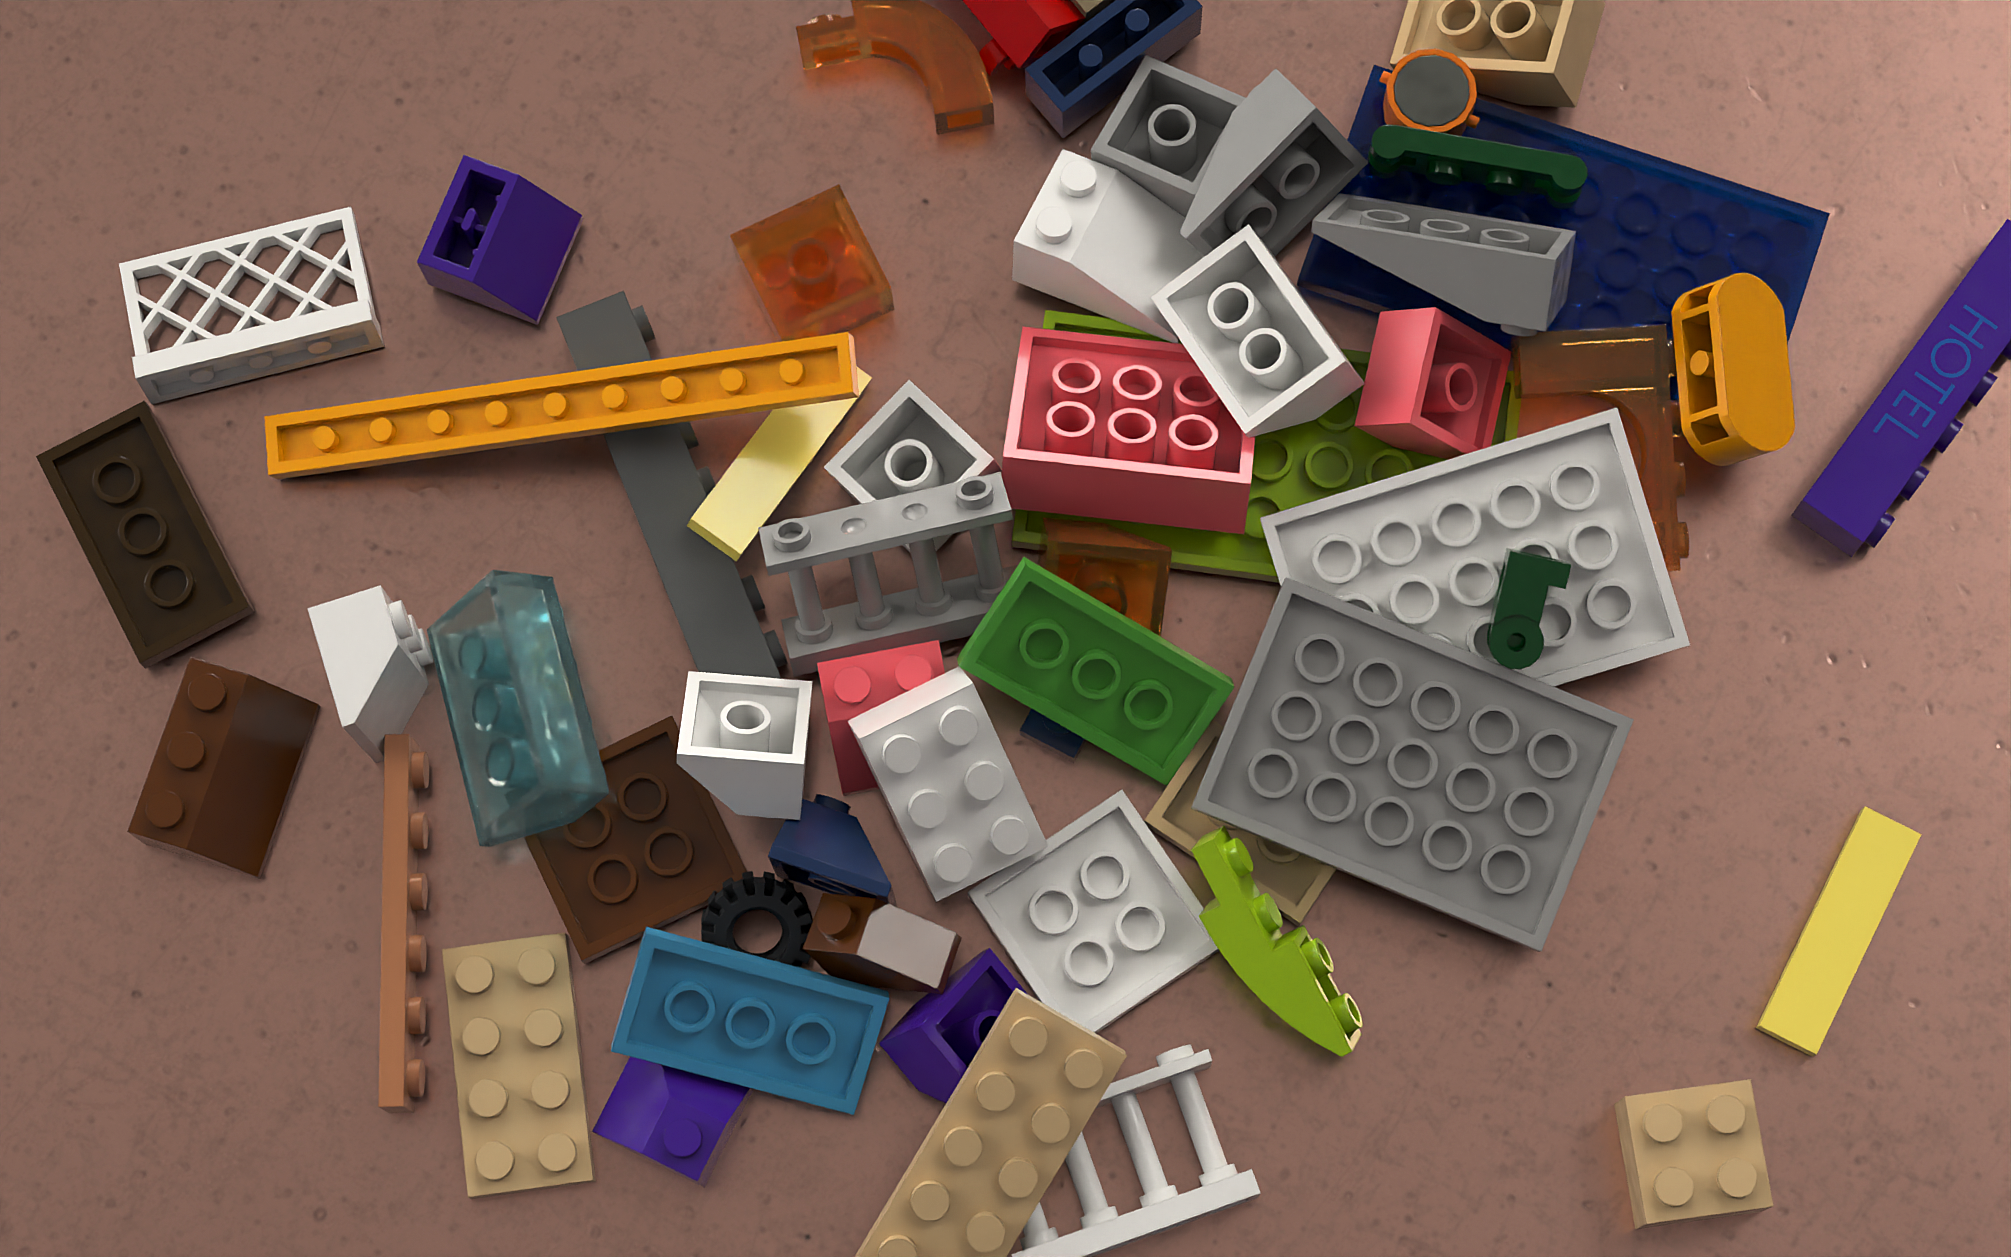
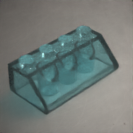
[427,570,609,847]

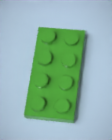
[957,557,1235,786]

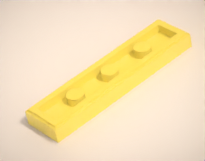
[687,366,872,562]
[1756,806,1922,1057]

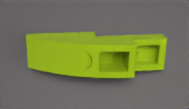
[1191,825,1363,1057]

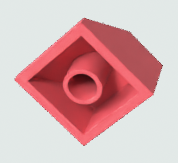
[1354,307,1512,459]
[817,640,945,796]

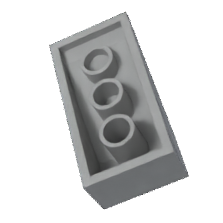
[1311,193,1576,336]

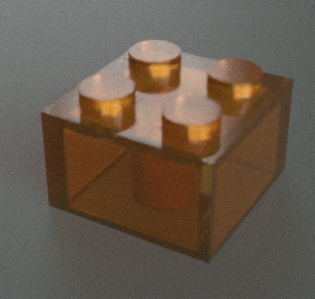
[730,184,894,342]

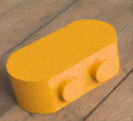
[1671,273,1795,466]

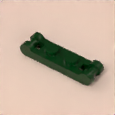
[1367,124,1588,209]

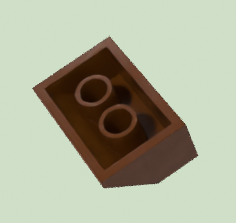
[127,657,321,879]

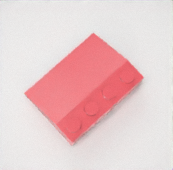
[1002,327,1255,534]

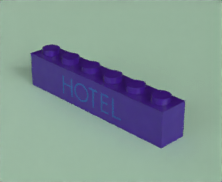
[1791,219,2011,557]

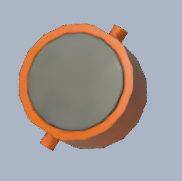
[1379,48,1480,136]

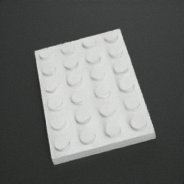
[1260,408,1690,687]

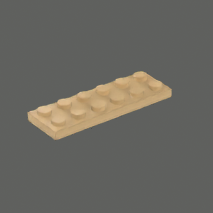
[855,988,1127,1257]

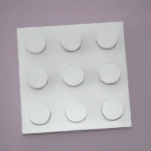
[968,790,1219,1034]

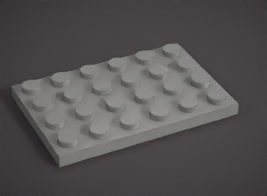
[1191,577,1634,952]

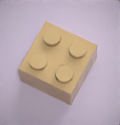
[1614,1079,1773,1229]

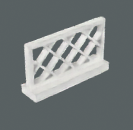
[119,207,384,404]

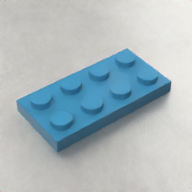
[611,927,890,1115]

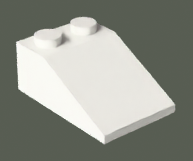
[1012,149,1204,343]

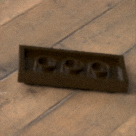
[36,400,254,669]

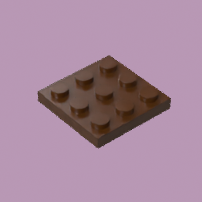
[504,715,747,964]

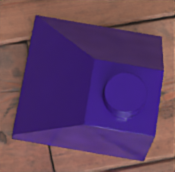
[879,948,1028,1103]
[592,1057,754,1188]

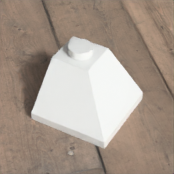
[677,671,812,820]

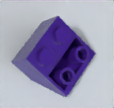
[417,155,584,325]

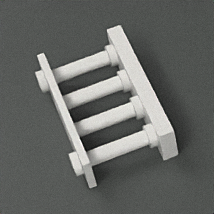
[1011,1044,1260,1257]

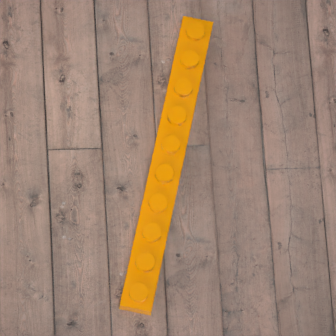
[264,332,859,480]

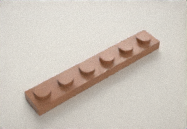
[378,734,429,1113]

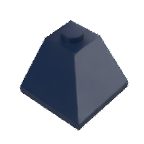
[768,794,897,907]

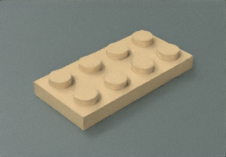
[442,932,596,1199]

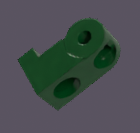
[1487,548,1571,669]

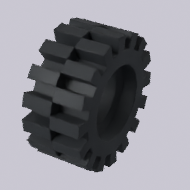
[701,871,813,968]

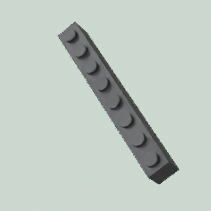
[556,291,810,719]

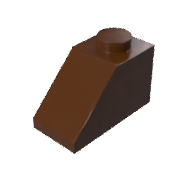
[803,893,962,994]

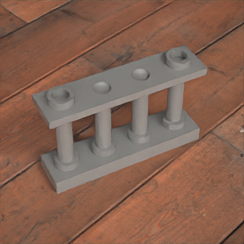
[758,472,1018,676]

